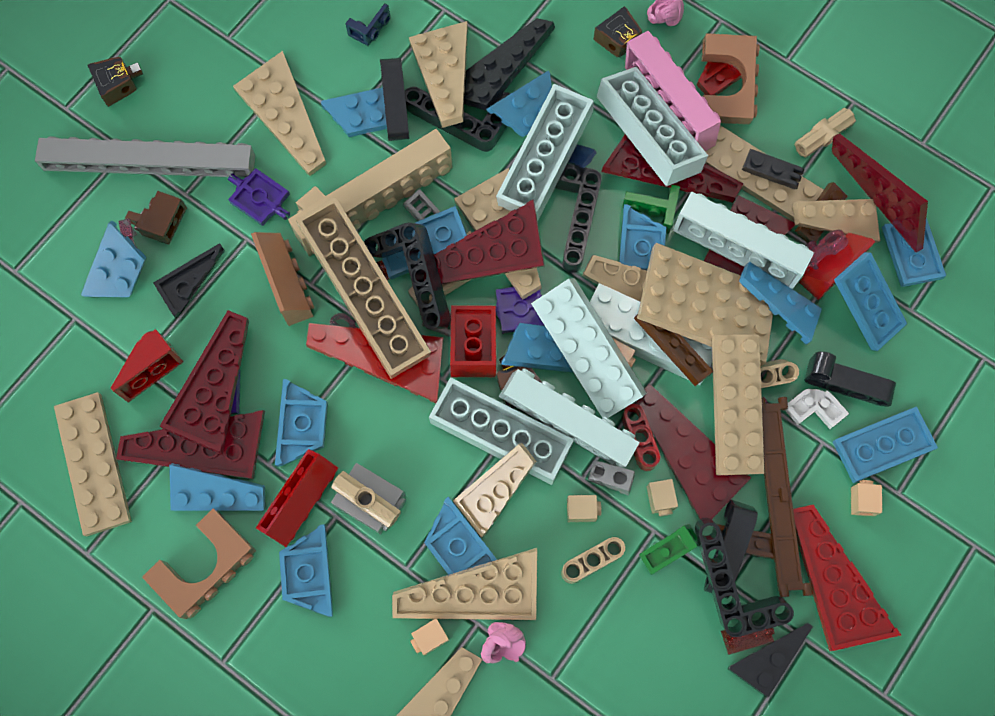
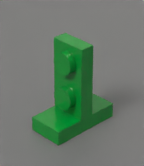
[622,185,680,234]
[639,524,699,575]

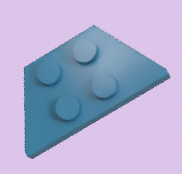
[487,71,552,137]
[321,87,387,137]
[619,204,666,271]
[81,220,147,297]
[502,323,574,373]
[275,379,328,467]
[424,497,497,575]
[279,524,333,617]

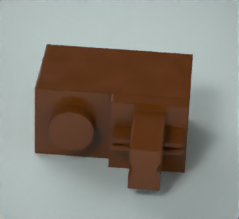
[125,191,187,245]

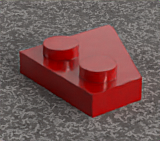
[697,62,742,96]

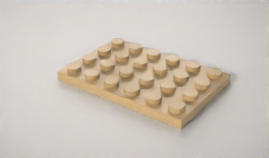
[637,243,773,366]

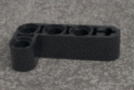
[380,58,409,141]
[804,351,896,407]
[704,499,758,599]

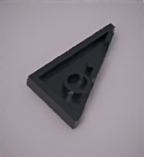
[153,243,225,319]
[727,623,813,698]

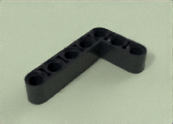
[405,87,511,152]
[555,164,601,273]
[364,222,451,330]
[695,518,794,637]

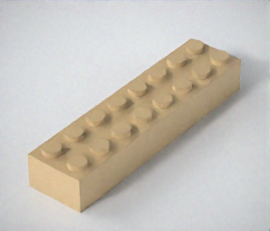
[288,129,453,256]
[296,197,431,379]

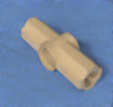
[794,108,856,158]
[331,471,401,529]

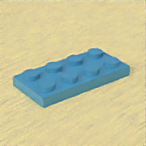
[382,206,467,280]
[834,252,907,351]
[832,406,938,483]

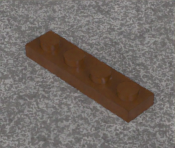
[634,313,713,386]

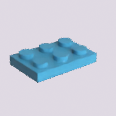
[882,218,946,287]

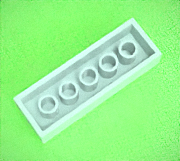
[597,67,708,186]
[496,84,593,221]
[673,192,814,289]
[531,278,647,418]
[590,283,713,385]
[499,369,640,467]
[429,377,574,485]

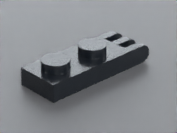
[742,148,804,189]

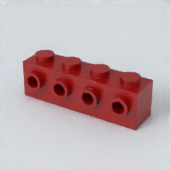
[256,449,338,547]

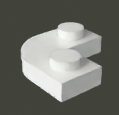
[785,389,849,429]

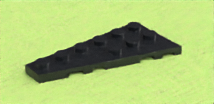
[464,18,555,111]

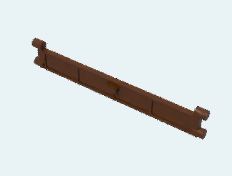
[762,397,813,597]

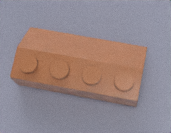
[251,232,315,326]

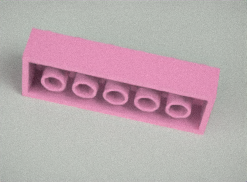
[625,31,721,151]

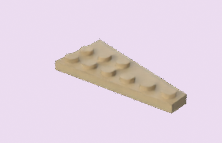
[409,21,468,128]
[233,51,326,176]
[454,168,541,300]
[392,548,537,620]

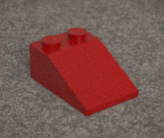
[450,305,496,377]
[111,329,183,402]

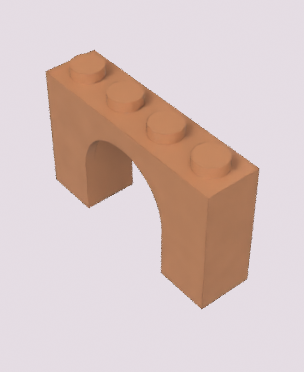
[702,34,760,124]
[142,508,256,619]

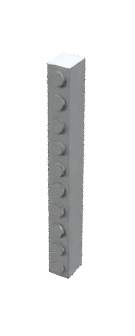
[35,136,255,178]

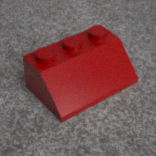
[799,232,876,300]

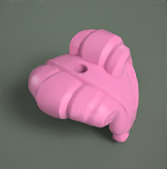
[647,0,684,26]
[481,622,526,663]

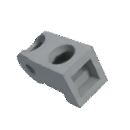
[588,461,635,496]

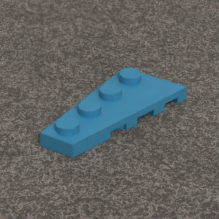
[739,262,822,345]
[169,463,265,511]

